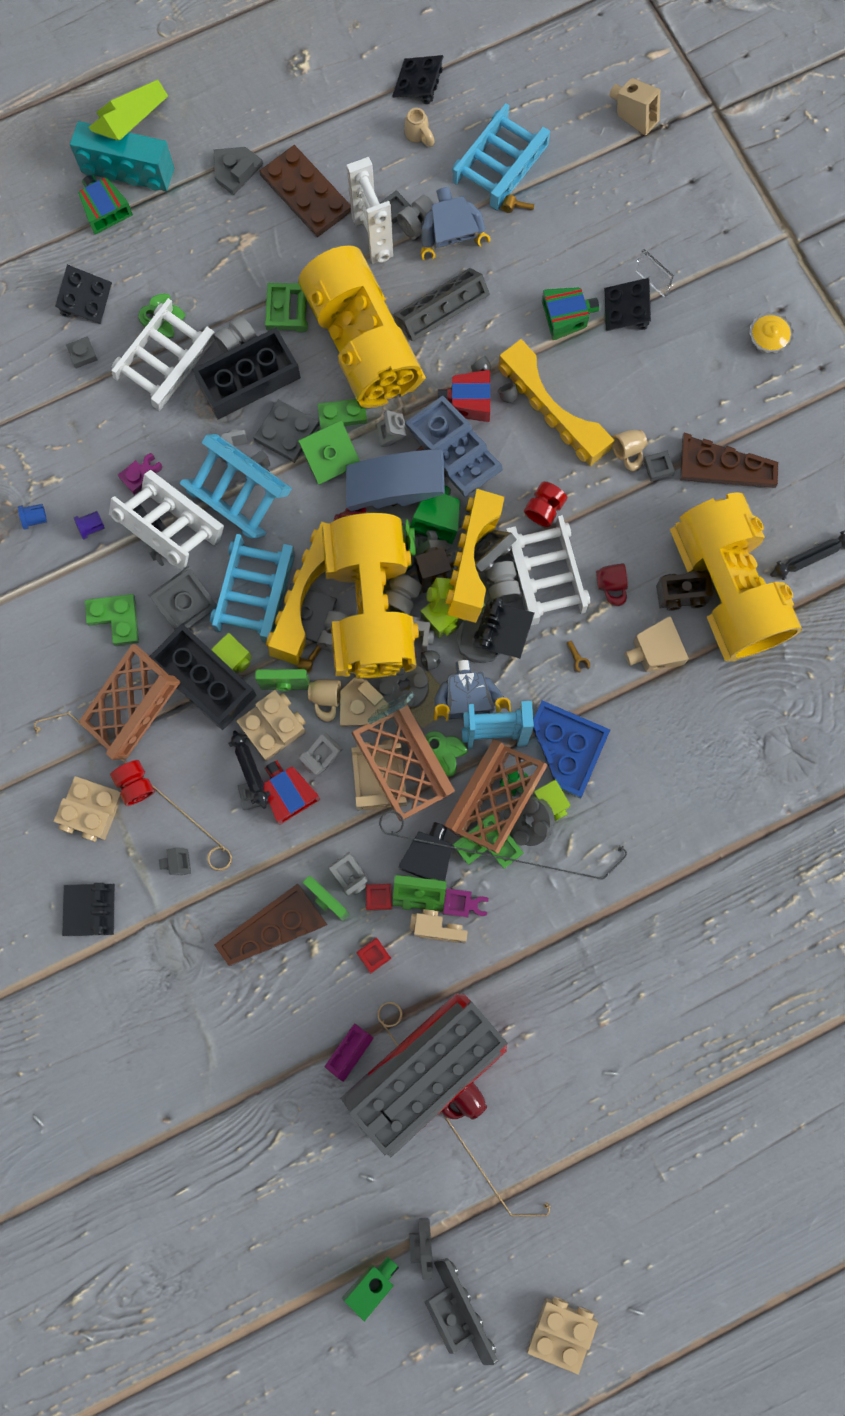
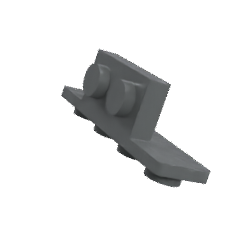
[425,1258,498,1365]

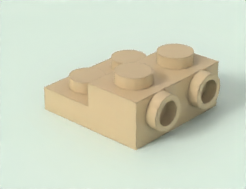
[236,690,306,761]
[53,776,121,842]
[410,909,468,944]
[527,1296,598,1375]

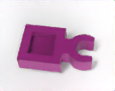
[118,453,163,495]
[443,888,489,918]

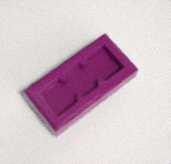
[324,1023,374,1082]

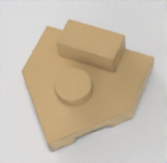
[340,676,393,727]

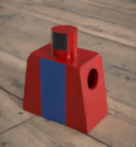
[438,370,491,422]
[264,760,320,825]

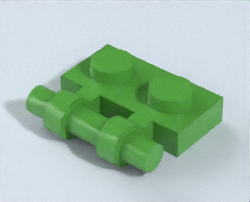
[393,875,447,912]

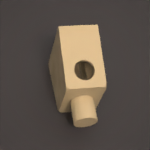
[609,78,661,136]
[625,616,689,672]

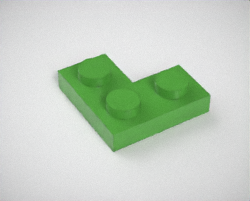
[318,399,367,429]
[85,594,139,646]
[453,814,524,869]

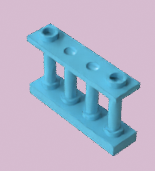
[452,103,550,210]
[179,434,292,539]
[210,534,295,643]
[462,701,534,749]

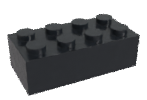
[192,327,301,420]
[149,624,257,731]

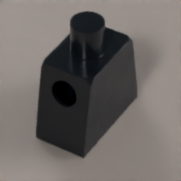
[398,822,452,881]

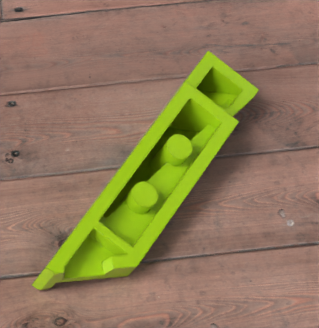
[89,79,168,140]

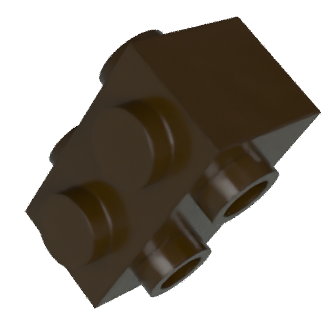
[416,547,455,593]
[656,571,713,611]

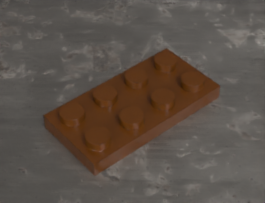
[259,144,351,238]

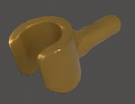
[501,194,534,213]
[567,640,590,673]
[297,645,322,674]

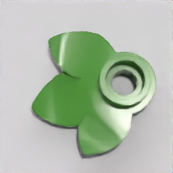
[138,293,185,338]
[402,519,416,568]
[425,731,468,776]

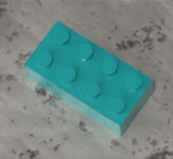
[70,121,175,191]

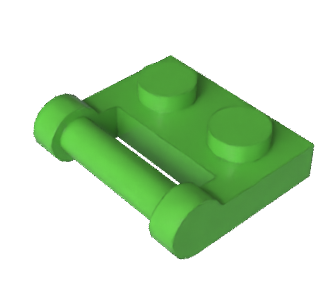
[265,283,308,333]

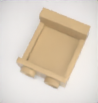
[351,740,407,811]

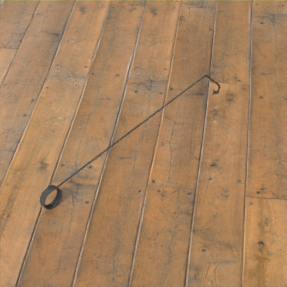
[379,811,627,880]

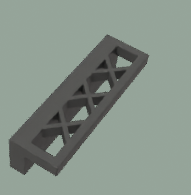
[393,268,490,341]

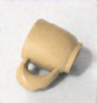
[404,108,435,147]
[612,430,647,472]
[308,679,342,722]

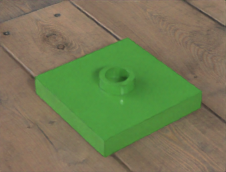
[298,420,360,485]
[255,669,310,691]
[303,876,349,922]

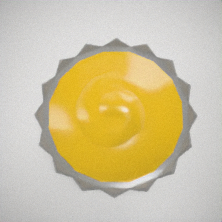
[748,311,794,354]

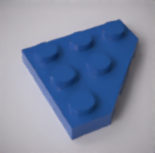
[533,700,610,799]

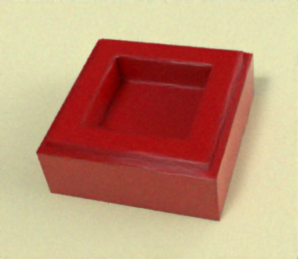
[366,884,392,911]
[356,938,392,974]

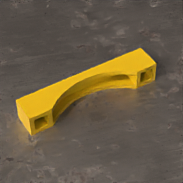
[499,339,615,466]
[445,489,504,623]
[266,521,327,665]

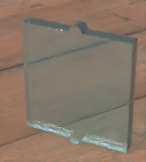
[368,691,414,724]

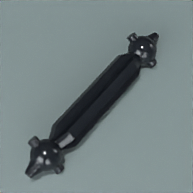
[770,531,845,580]
[228,730,271,809]

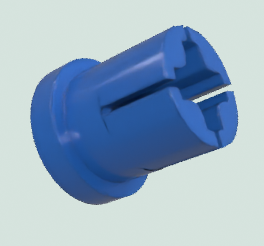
[18,504,47,530]

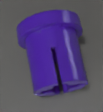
[73,511,105,540]

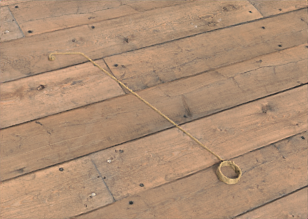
[34,713,232,871]
[377,1002,551,1217]

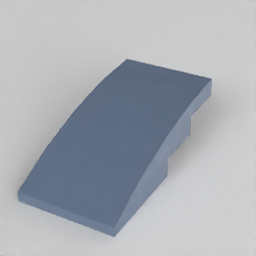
[405,396,503,497]
[346,449,445,511]

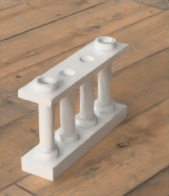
[347,157,393,264]
[111,298,215,412]
[109,470,224,571]
[506,515,590,626]

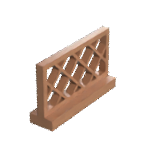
[79,644,180,760]
[351,703,455,822]
[444,739,548,854]

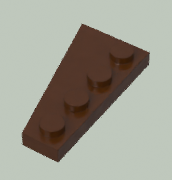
[680,432,779,488]
[214,883,328,966]

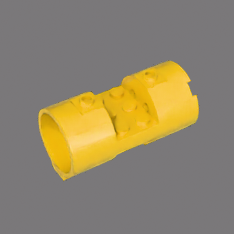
[298,245,426,408]
[670,492,802,661]
[322,513,419,679]

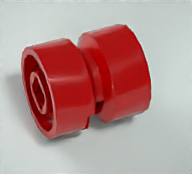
[524,481,568,527]
[110,760,155,806]

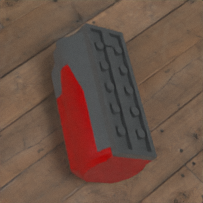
[340,993,508,1158]

